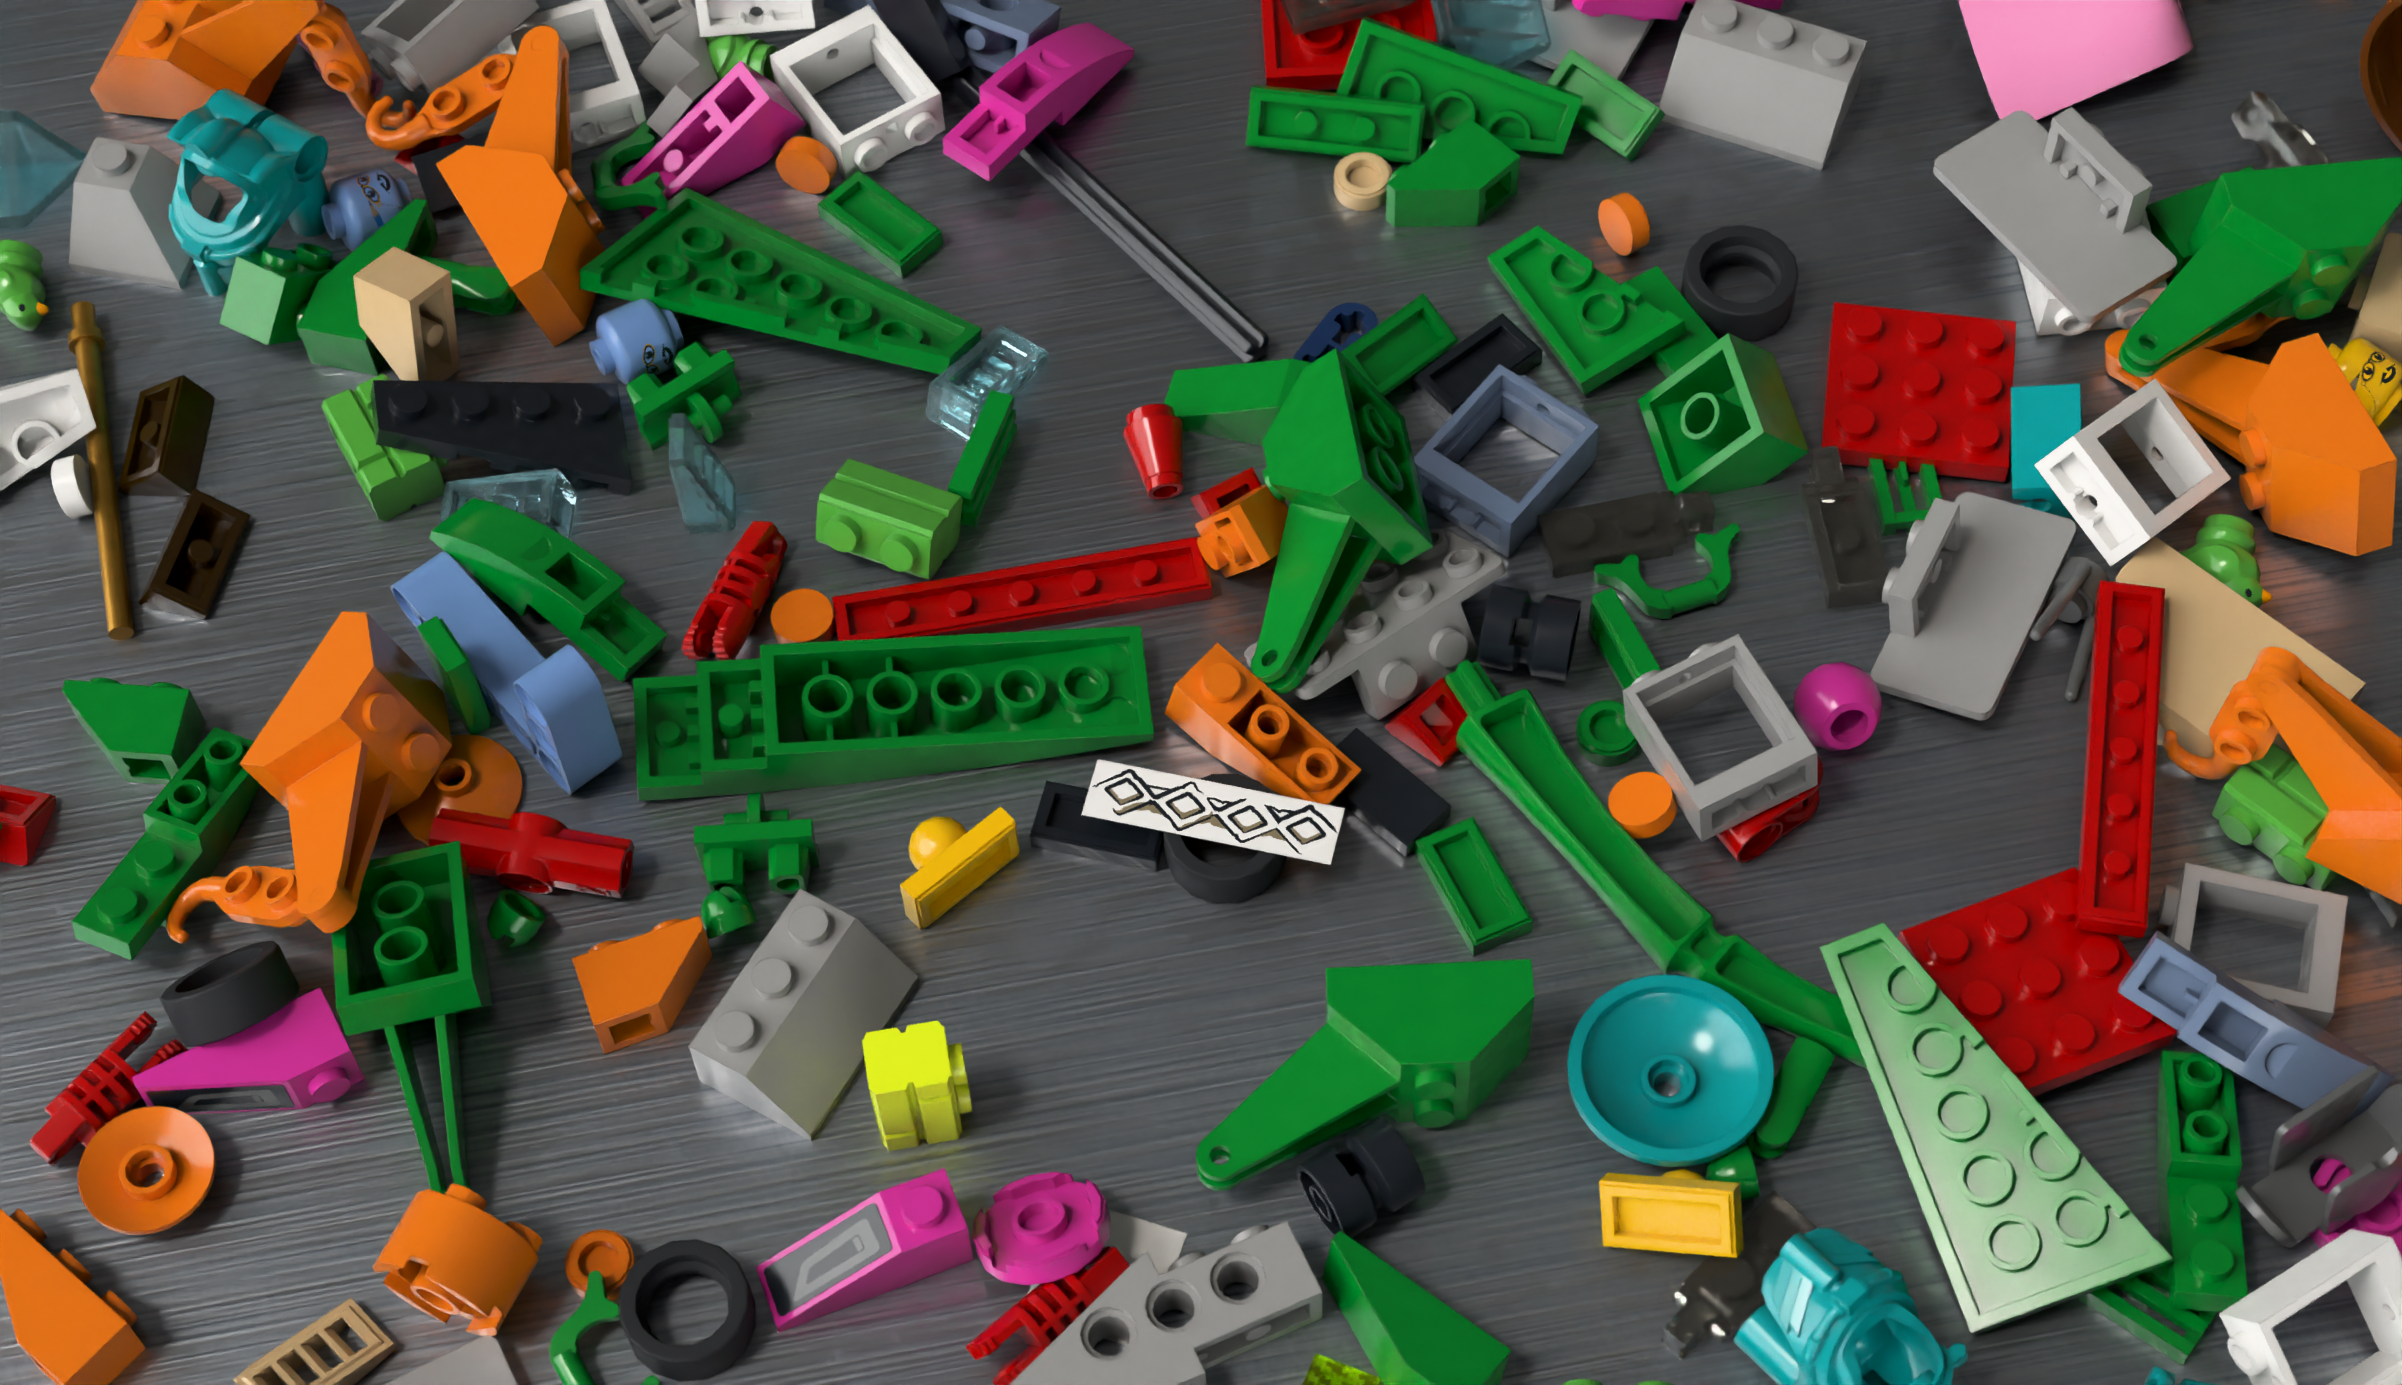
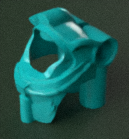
[167,88,329,296]
[1734,1228,1967,1385]

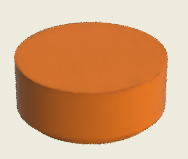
[776,136,838,194]
[1598,192,1651,256]
[771,589,836,644]
[1608,772,1677,839]
[565,1229,637,1301]

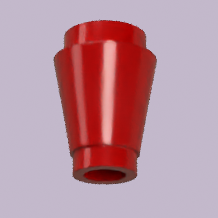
[1123,404,1184,500]

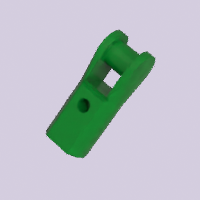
[414,254,518,317]
[1746,1037,1835,1161]

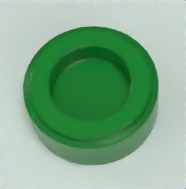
[1575,700,1639,767]

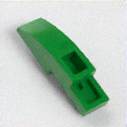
[429,498,668,683]
[72,727,260,960]
[2157,1050,2248,1312]

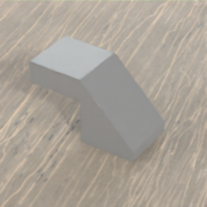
[637,12,718,138]

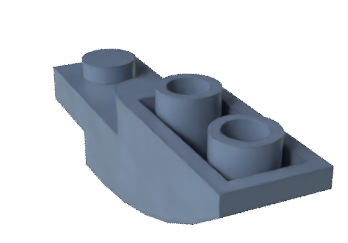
[2118,931,2394,1123]

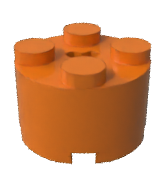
[373,1184,543,1336]

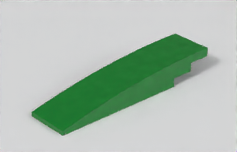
[633,625,1154,801]

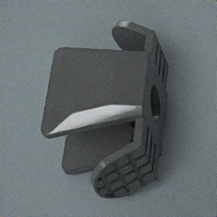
[2235,1064,2402,1248]

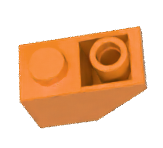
[1194,484,1288,578]
[572,915,712,1055]

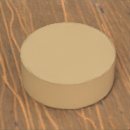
[1334,152,1392,211]

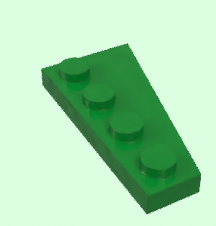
[1337,16,1584,154]

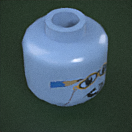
[321,169,412,251]
[589,299,684,385]

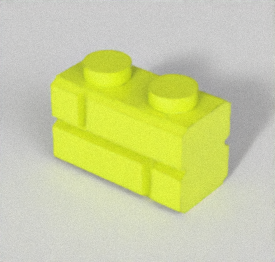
[862,1020,973,1151]

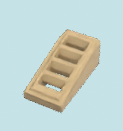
[233,1298,397,1385]

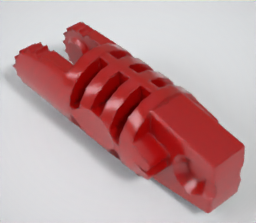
[681,521,788,660]
[30,1011,188,1166]
[966,1246,1130,1385]

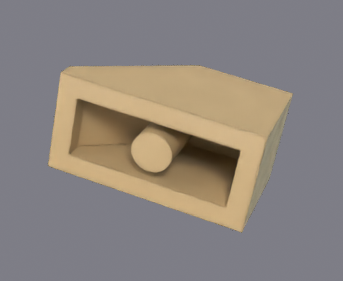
[353,247,460,381]

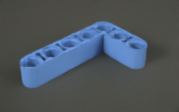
[390,551,623,794]

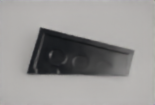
[370,380,633,496]

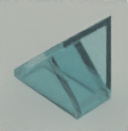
[1431,0,1552,69]
[0,110,87,228]

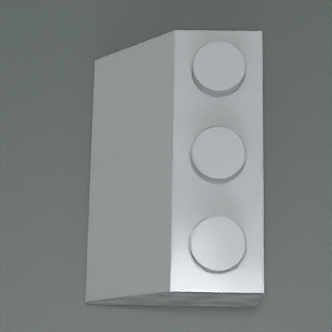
[1658,0,1867,171]
[688,889,919,1141]

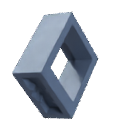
[1414,364,1599,558]

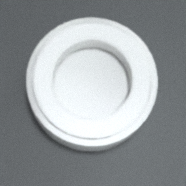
[51,454,94,519]

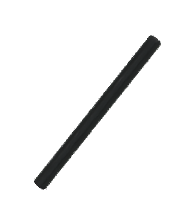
[950,65,1270,363]

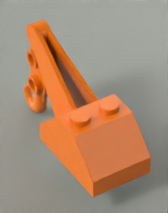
[90,0,417,129]
[365,26,606,347]
[2105,312,2397,556]
[166,611,452,944]
[2163,647,2402,905]

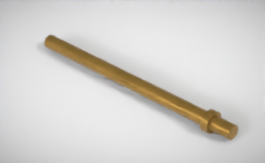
[68,301,134,640]

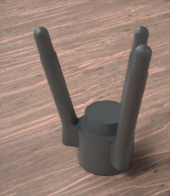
[2030,556,2109,701]

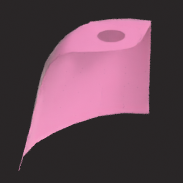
[1958,0,2194,120]

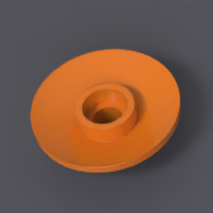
[397,735,524,845]
[77,1106,216,1235]

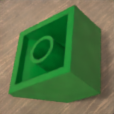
[1638,333,1809,502]

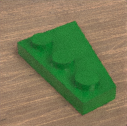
[1487,226,1687,395]

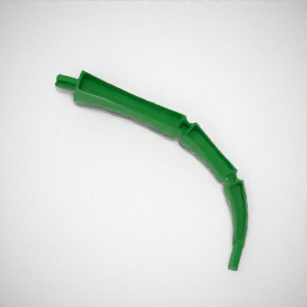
[1445,660,1867,1069]

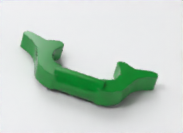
[590,119,668,210]
[1593,523,1740,619]
[549,1271,662,1385]

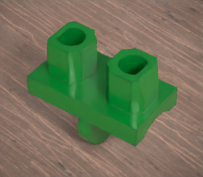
[626,342,742,451]
[694,793,819,895]

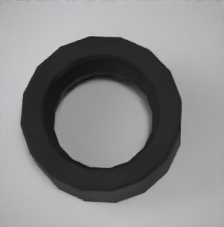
[1681,225,1799,342]
[1164,774,1287,903]
[160,941,300,1047]
[619,1239,756,1381]

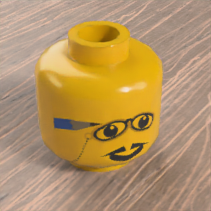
[2327,337,2402,427]

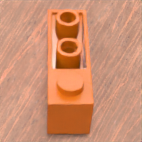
[1165,643,1361,805]
[0,1208,146,1385]

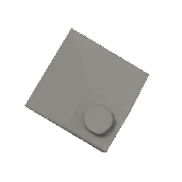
[69,136,223,290]

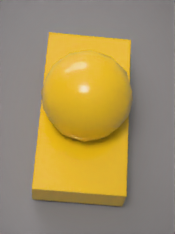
[900,806,1020,930]
[1599,1169,1744,1258]

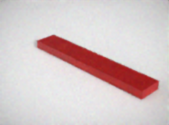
[832,536,1212,641]
[2075,580,2165,938]

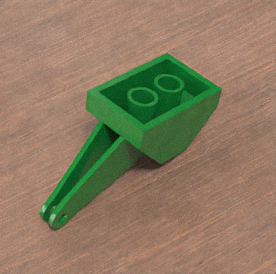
[2118,157,2402,377]
[1251,348,1434,694]
[332,841,492,1194]
[1196,959,1535,1191]

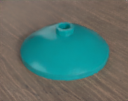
[1567,974,1774,1167]

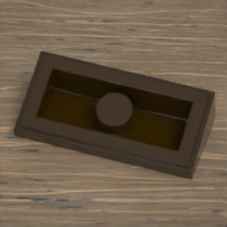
[118,375,214,497]
[138,488,251,620]

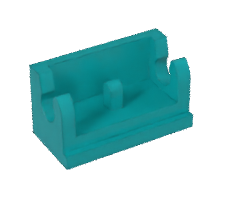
[2011,383,2083,521]

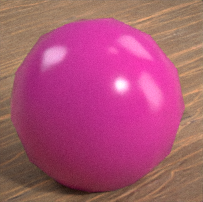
[1793,662,1882,751]

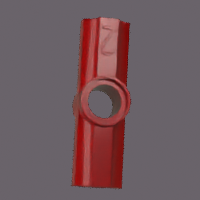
[429,808,635,899]

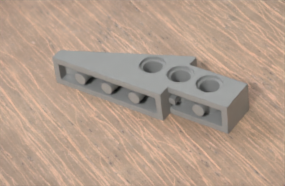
[1010,1221,1323,1385]

